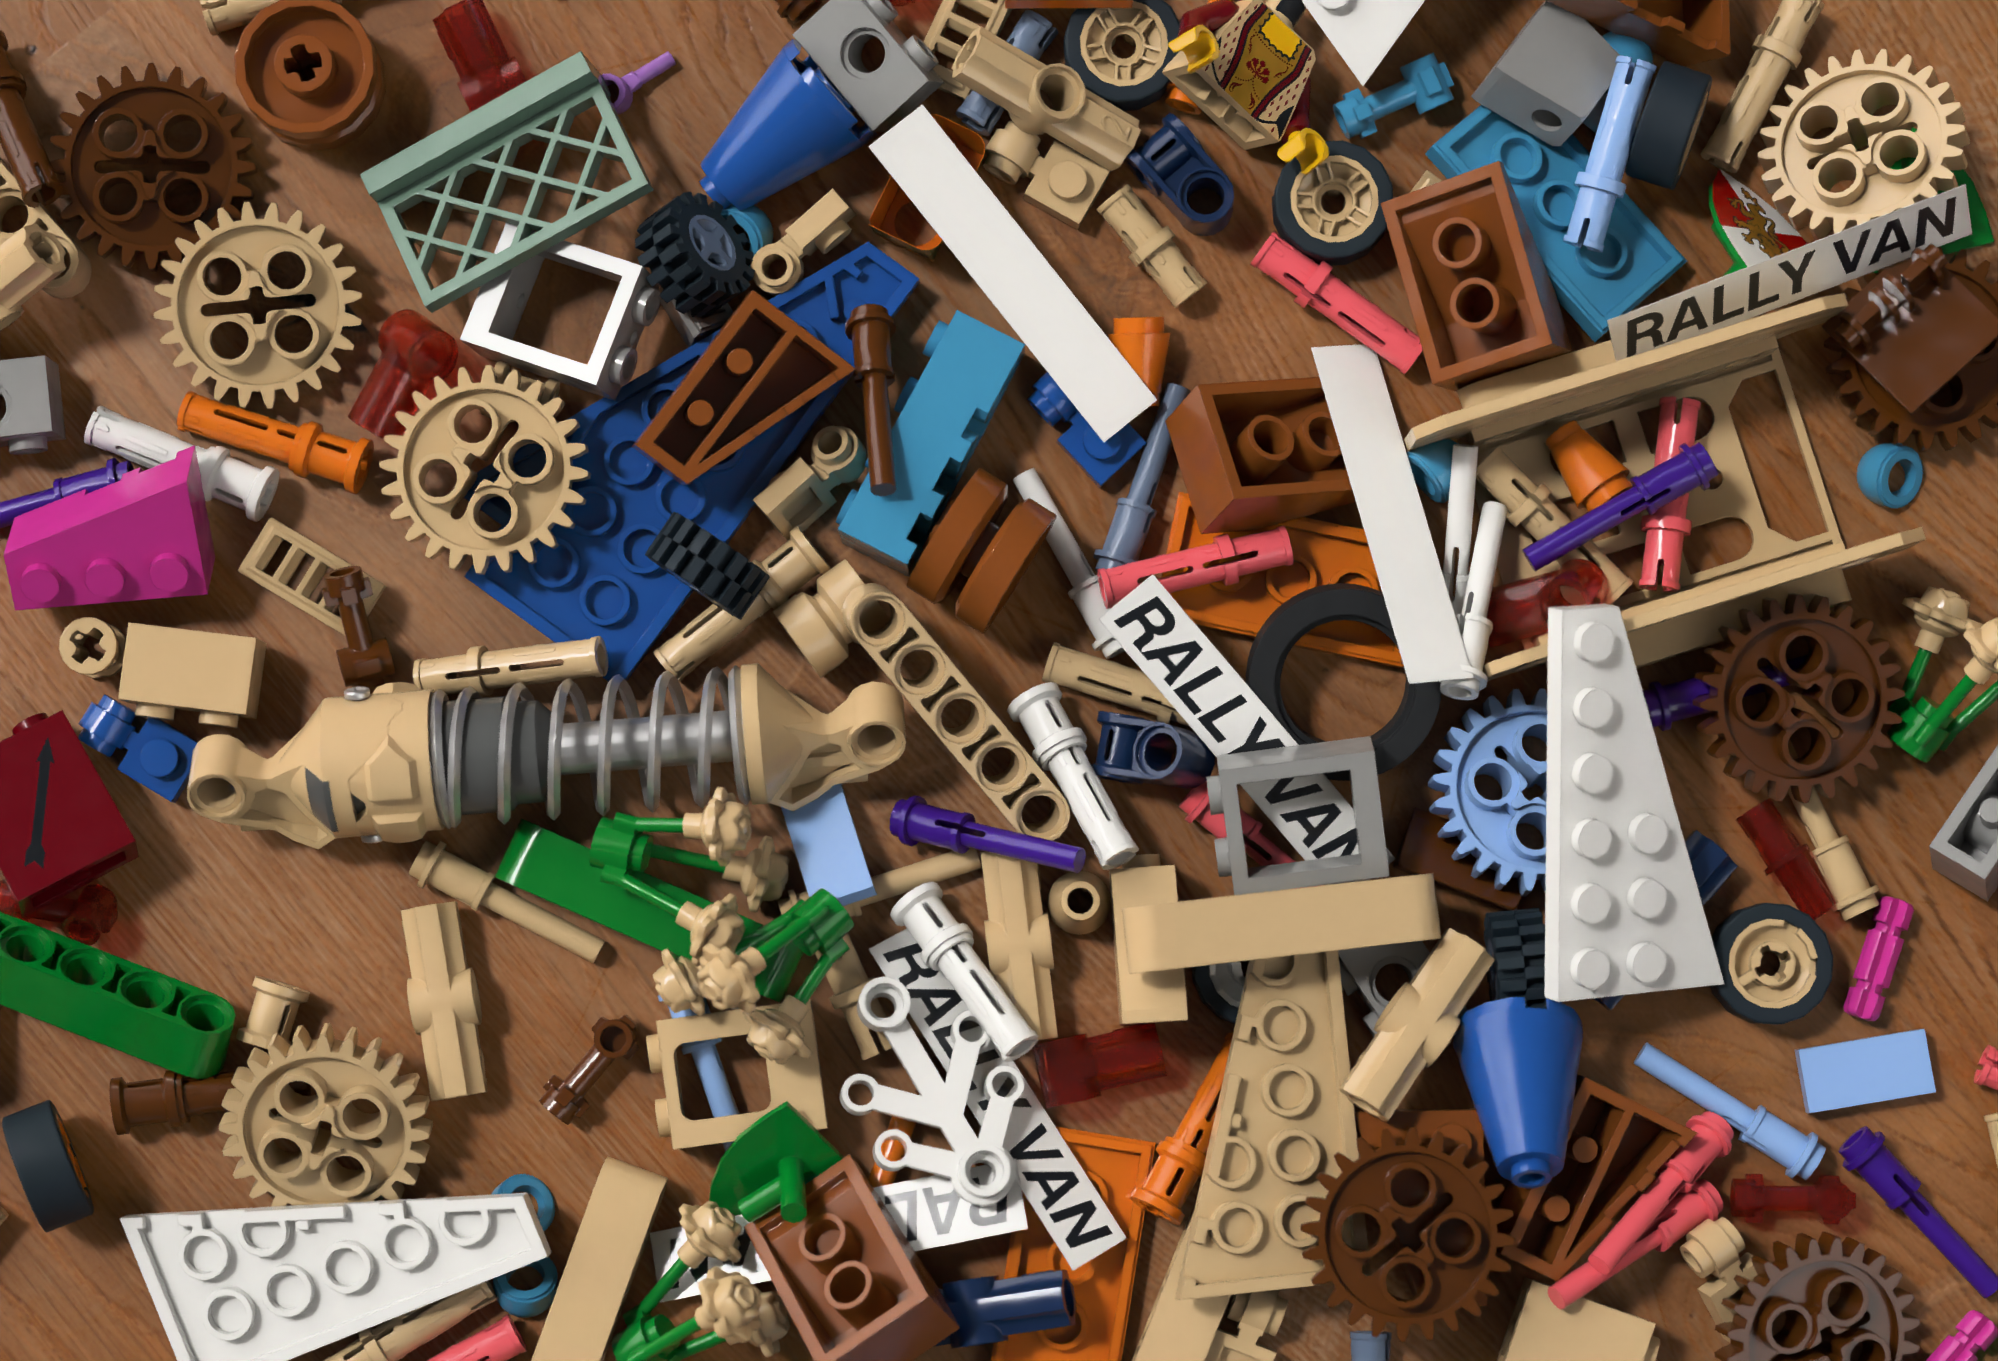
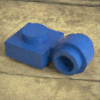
[1027,372,1147,488]
[78,694,198,803]

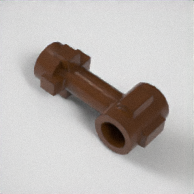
[322,566,396,687]
[539,1015,640,1125]

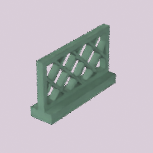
[360,51,654,313]

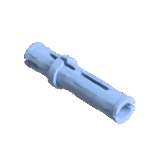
[1563,55,1657,253]

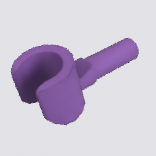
[602,51,676,114]

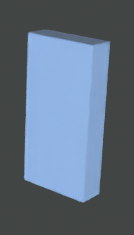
[781,783,877,906]
[1794,1029,1936,1113]

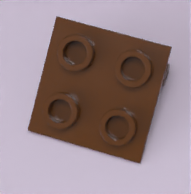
[1822,244,1998,415]

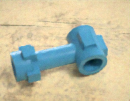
[1333,53,1454,139]

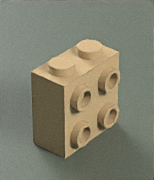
[1496,1277,1660,1361]

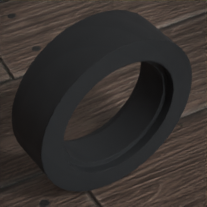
[1246,583,1442,781]

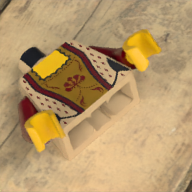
[1162,0,1329,176]

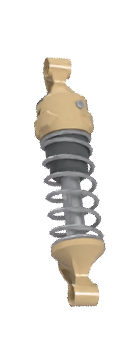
[187,663,906,849]

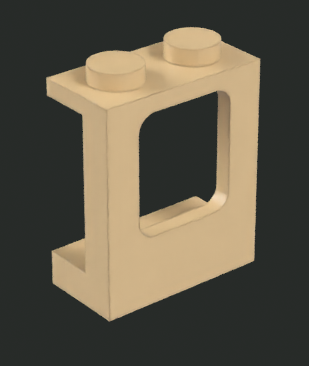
[646,1000,828,1150]

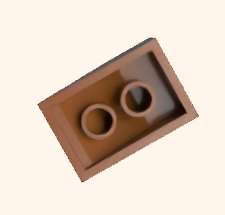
[1381,161,1572,392]
[1165,377,1356,534]
[744,1154,960,1361]

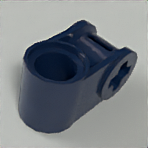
[1124,113,1234,236]
[1091,711,1215,789]

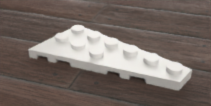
[1544,604,1724,1002]
[120,1193,552,1361]

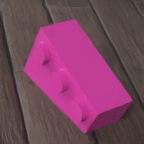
[3,445,215,610]

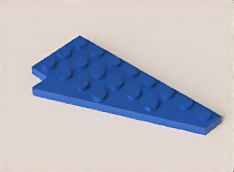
[463,242,920,682]

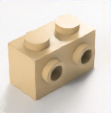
[118,622,267,728]

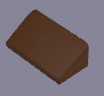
[1393,807,1522,911]

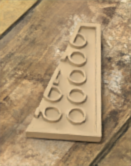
[1175,950,1371,1300]

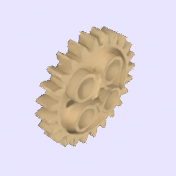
[1758,49,1970,241]
[154,202,362,408]
[379,365,591,575]
[219,1023,433,1207]

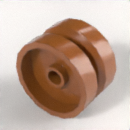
[234,0,386,151]
[907,468,1057,634]

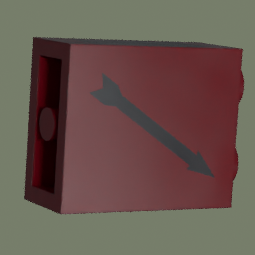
[0,710,139,917]

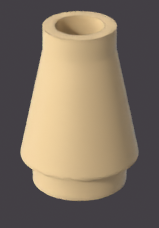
[1047,871,1111,935]

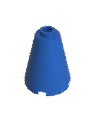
[699,39,877,211]
[1453,997,1583,1188]

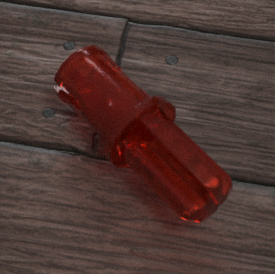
[1735,798,1835,920]

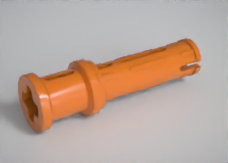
[177,391,374,494]
[1130,1032,1233,1225]

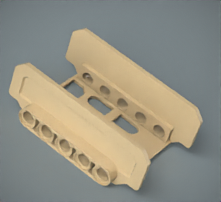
[1404,293,1926,681]

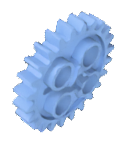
[1428,688,1547,897]

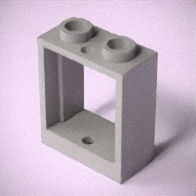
[460,223,661,401]
[1206,736,1390,895]

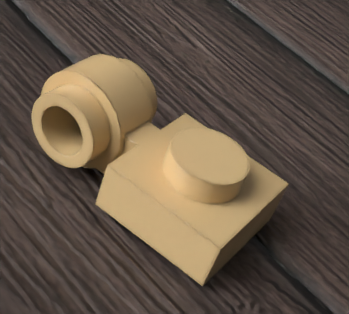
[983,121,1110,230]
[751,188,856,296]
[753,426,867,541]
[1680,1217,1784,1343]
[1205,1290,1288,1361]

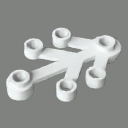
[840,977,1024,1206]

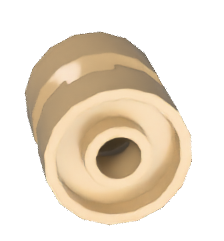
[773,559,889,678]

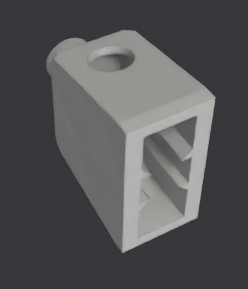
[1471,0,1619,146]

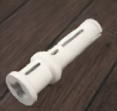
[84,406,280,522]
[1007,682,1139,870]
[890,882,1038,1062]

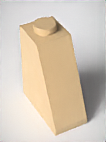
[1109,854,1188,1024]

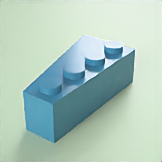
[836,310,1025,577]

